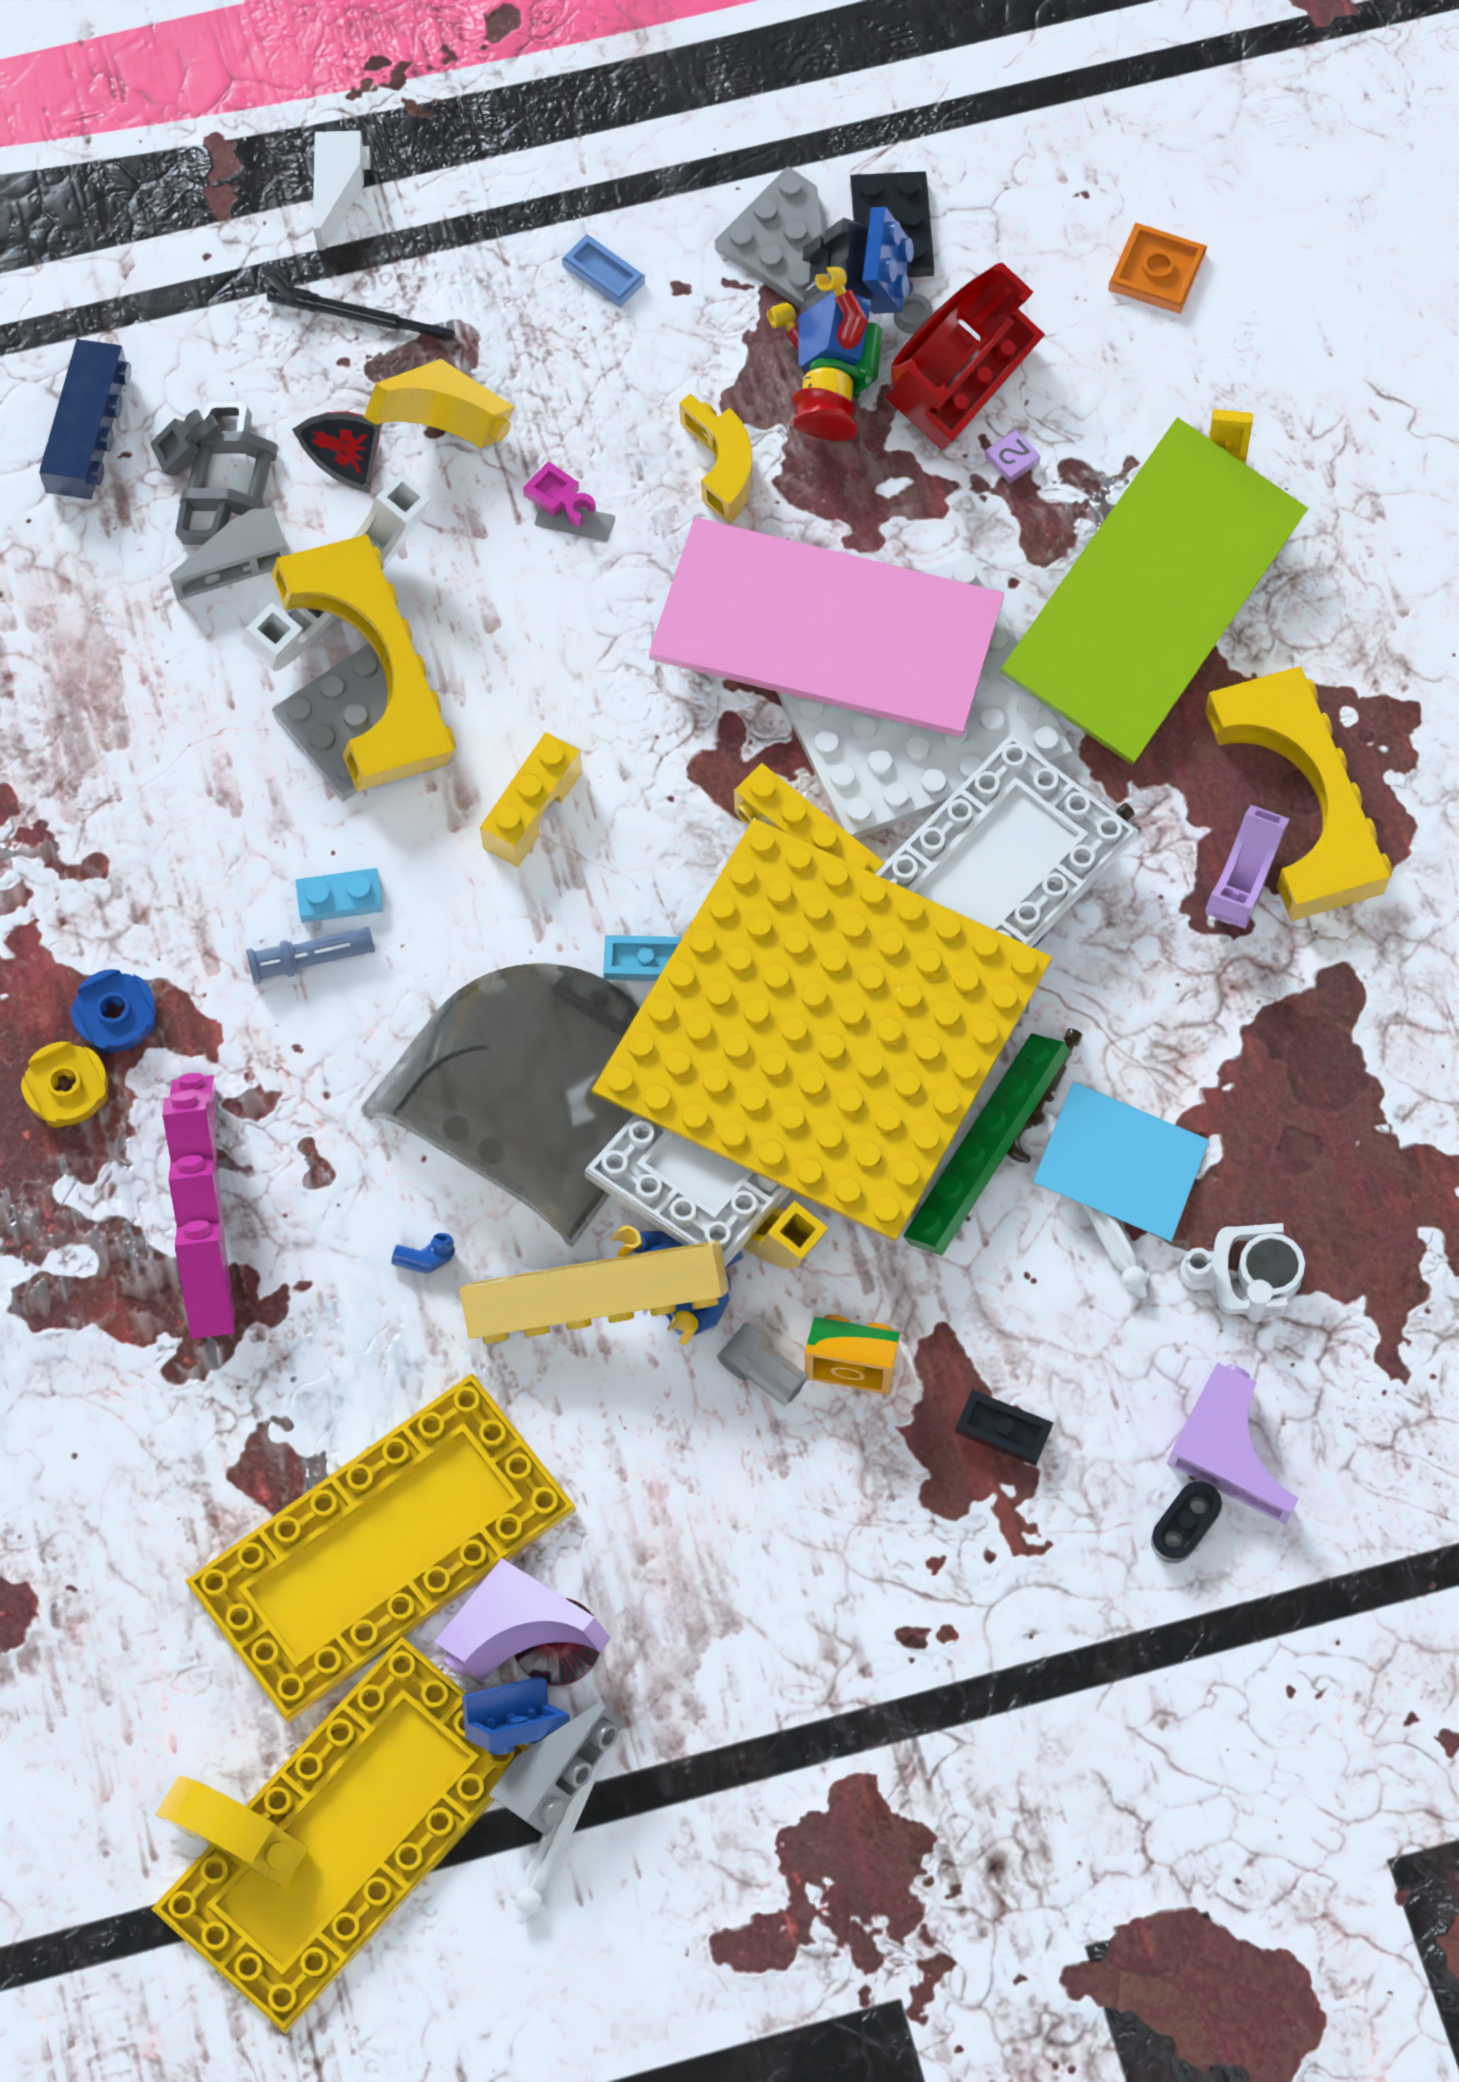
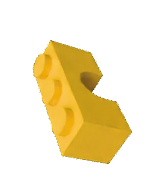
[480,732,582,867]

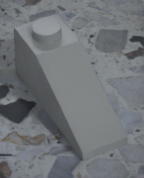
[169,506,289,601]

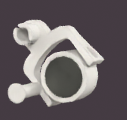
[1180,1223,1305,1323]

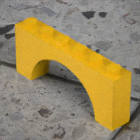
[271,534,456,792]
[1205,666,1392,922]

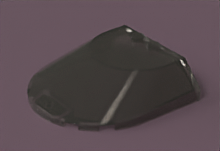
[361,963,640,1247]

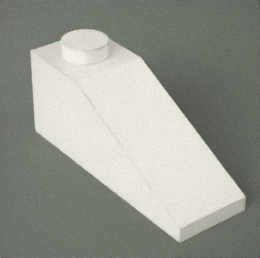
[313,131,371,250]

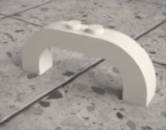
[241,472,432,671]

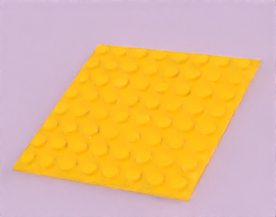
[591,818,1052,1242]

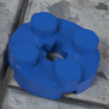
[71,969,157,1054]

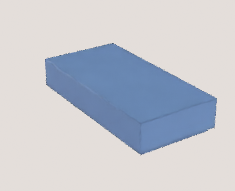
[562,234,645,308]

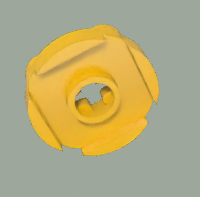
[21,1041,108,1128]

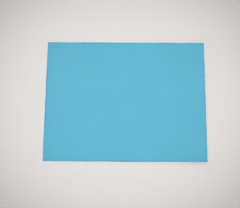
[1033,1081,1209,1242]

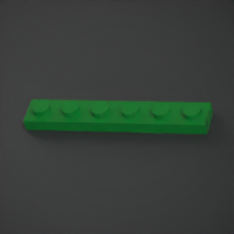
[903,1033,1071,1256]

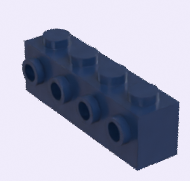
[39,339,132,500]

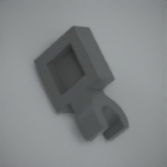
[150,409,219,476]

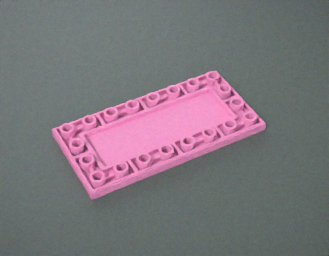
[649,517,1004,738]

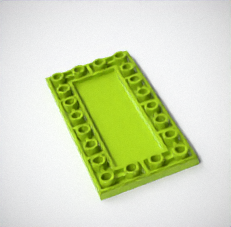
[999,417,1309,765]

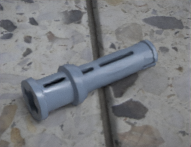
[246,926,375,985]

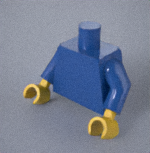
[611,1225,743,1346]

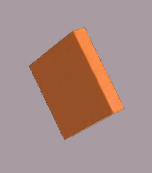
[1108,222,1208,314]

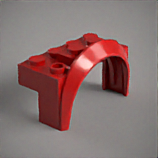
[885,262,1046,451]

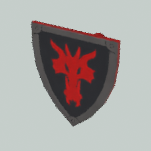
[292,411,383,493]

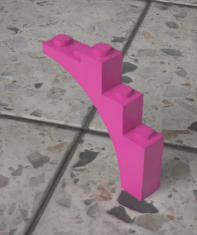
[162,1073,236,1339]

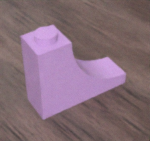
[1167,1362,1299,1525]
[434,1558,611,1682]

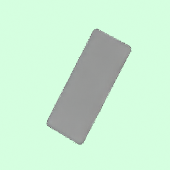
[534,508,615,542]

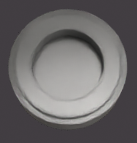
[894,294,933,334]

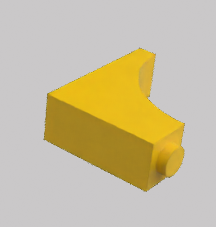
[364,359,514,448]

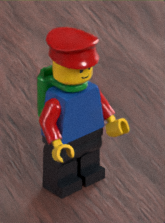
[767,217,882,442]

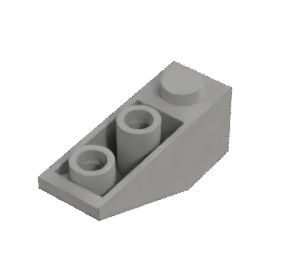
[489,1702,626,1836]

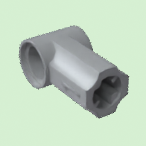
[717,1322,808,1407]

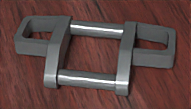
[175,402,279,545]

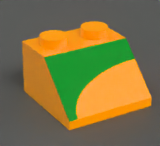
[804,1314,900,1395]

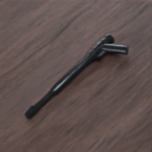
[263,264,455,341]

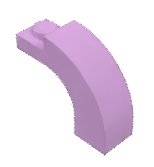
[1206,805,1290,929]

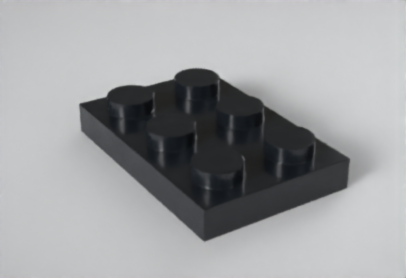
[850,171,934,278]

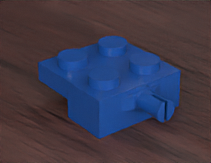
[862,207,914,314]

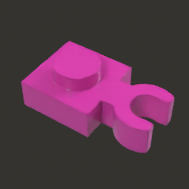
[523,461,596,527]

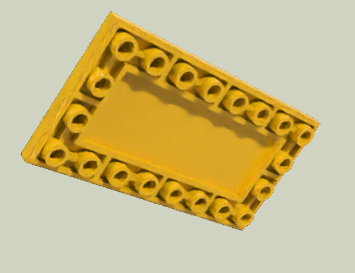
[185,1373,576,1723]
[152,1636,528,2034]

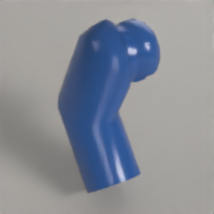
[391,1233,455,1274]

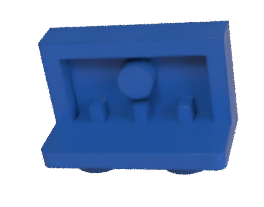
[462,1677,570,1755]

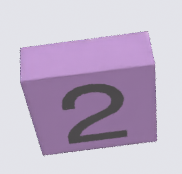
[985,430,1041,484]

